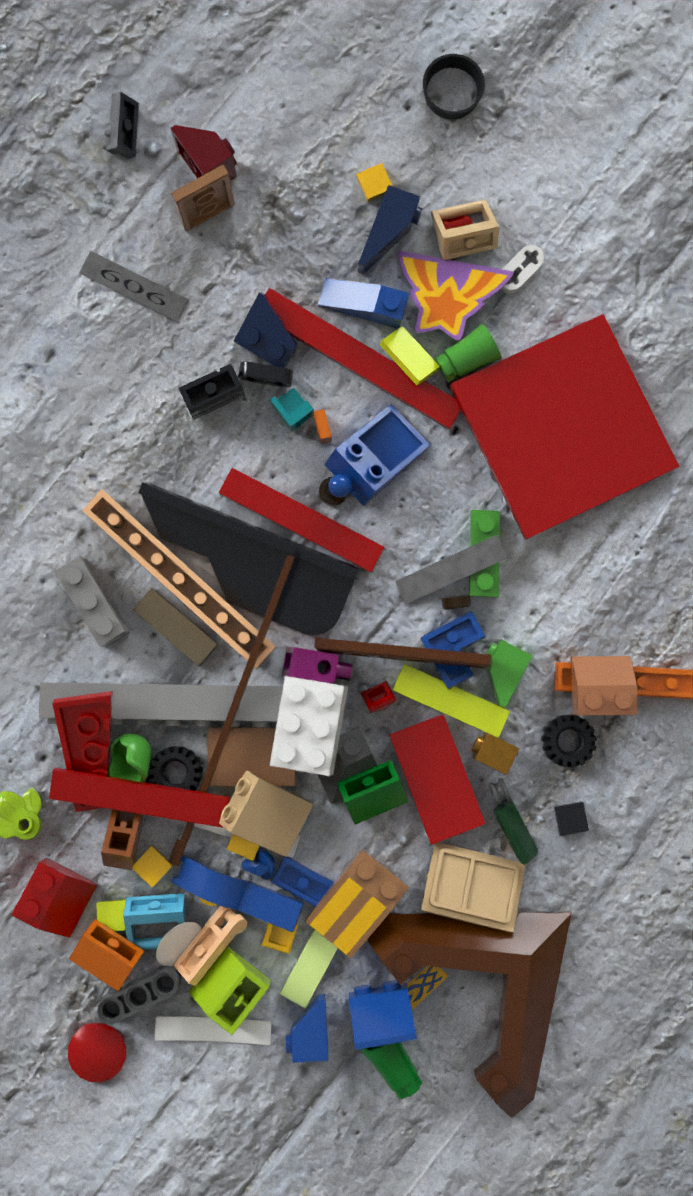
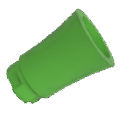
[435,324,502,382]

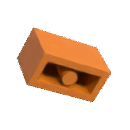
[69,919,144,991]

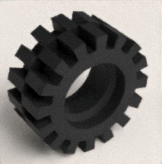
[541,715,597,768]
[148,746,203,791]

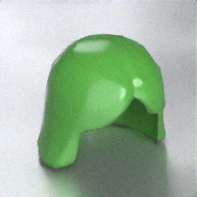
[108,733,152,782]

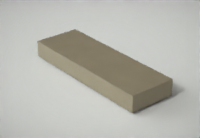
[133,588,218,666]

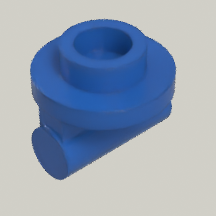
[242,850,276,880]

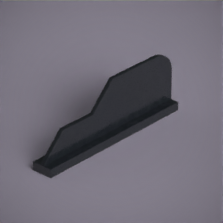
[138,482,360,635]

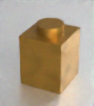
[471,732,520,775]

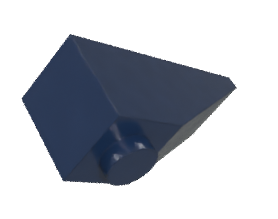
[358,185,423,274]

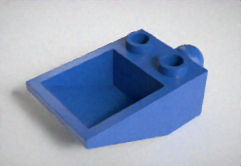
[324,404,430,506]

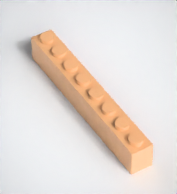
[82,489,277,669]

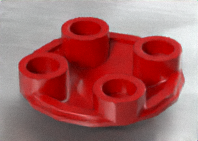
[68,1023,126,1082]

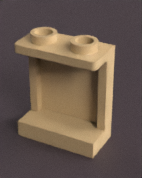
[219,771,314,857]

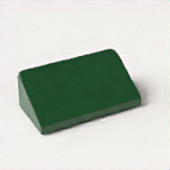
[493,801,538,865]

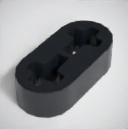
[238,362,294,387]

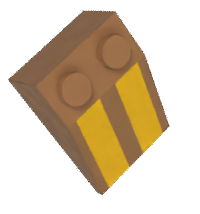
[305,850,409,959]

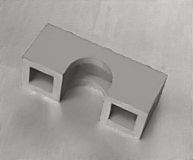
[54,556,130,648]

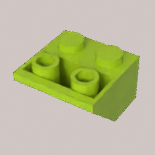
[188,946,271,1035]

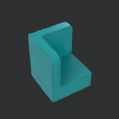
[270,388,314,432]

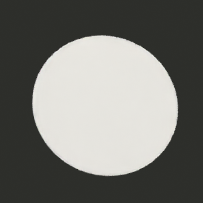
[156,922,201,966]

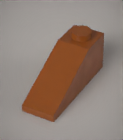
[101,776,150,870]

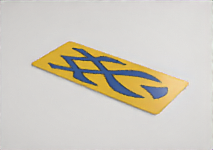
[407,966,448,1010]

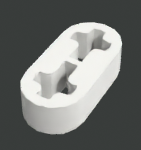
[501,245,544,294]

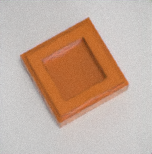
[313,409,332,444]

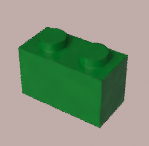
[337,760,409,825]

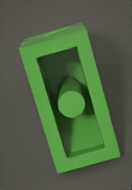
[486,639,532,708]

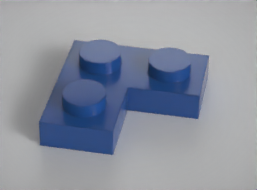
[420,611,485,690]

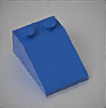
[349,980,417,1050]

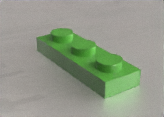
[469,510,500,598]

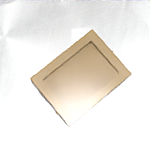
[420,842,526,933]

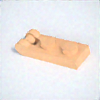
[173,906,247,986]

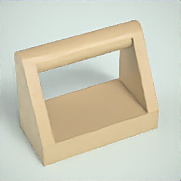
[431,199,499,260]

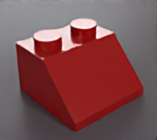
[11,858,98,938]

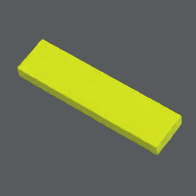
[392,664,510,738]

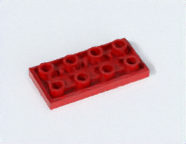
[389,714,486,845]

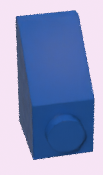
[286,994,329,1063]

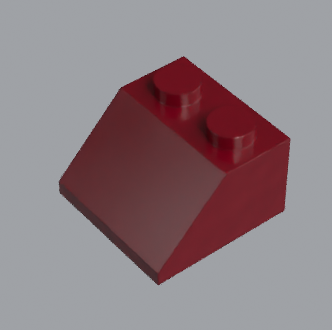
[170,125,237,181]

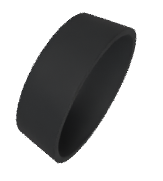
[423,54,485,120]

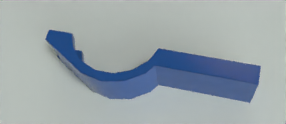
[172,854,304,932]

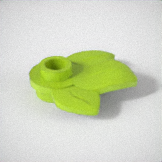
[0,788,42,840]

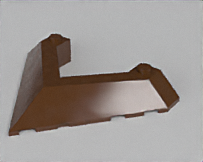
[367,912,572,1118]

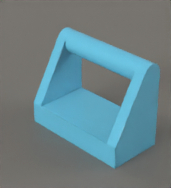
[123,893,187,950]

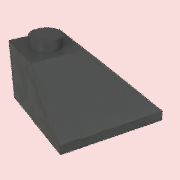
[317,726,377,804]

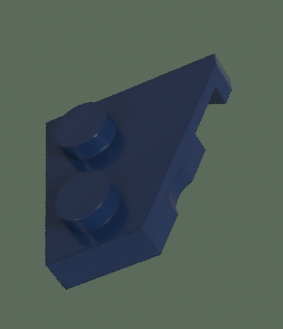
[234,292,298,368]

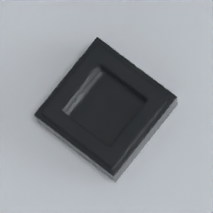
[553,801,589,836]

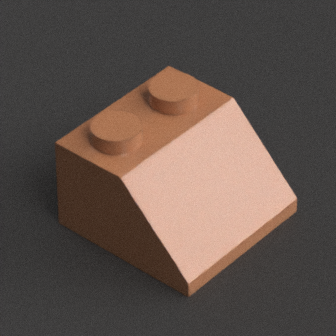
[571,656,638,715]

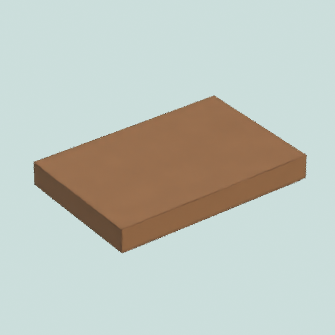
[171,165,235,231]
[208,727,295,786]

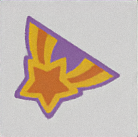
[397,251,514,341]

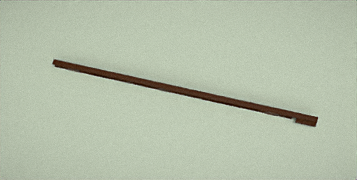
[169,555,295,866]

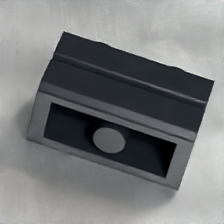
[178,364,245,420]

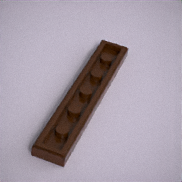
[314,637,493,669]

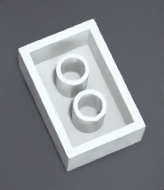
[270,676,348,776]

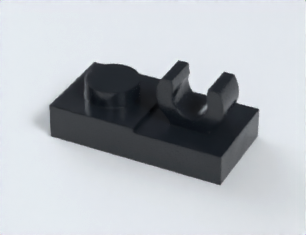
[103,92,139,159]

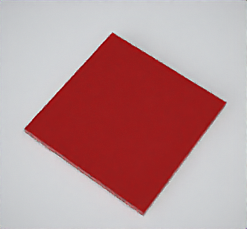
[450,314,680,540]

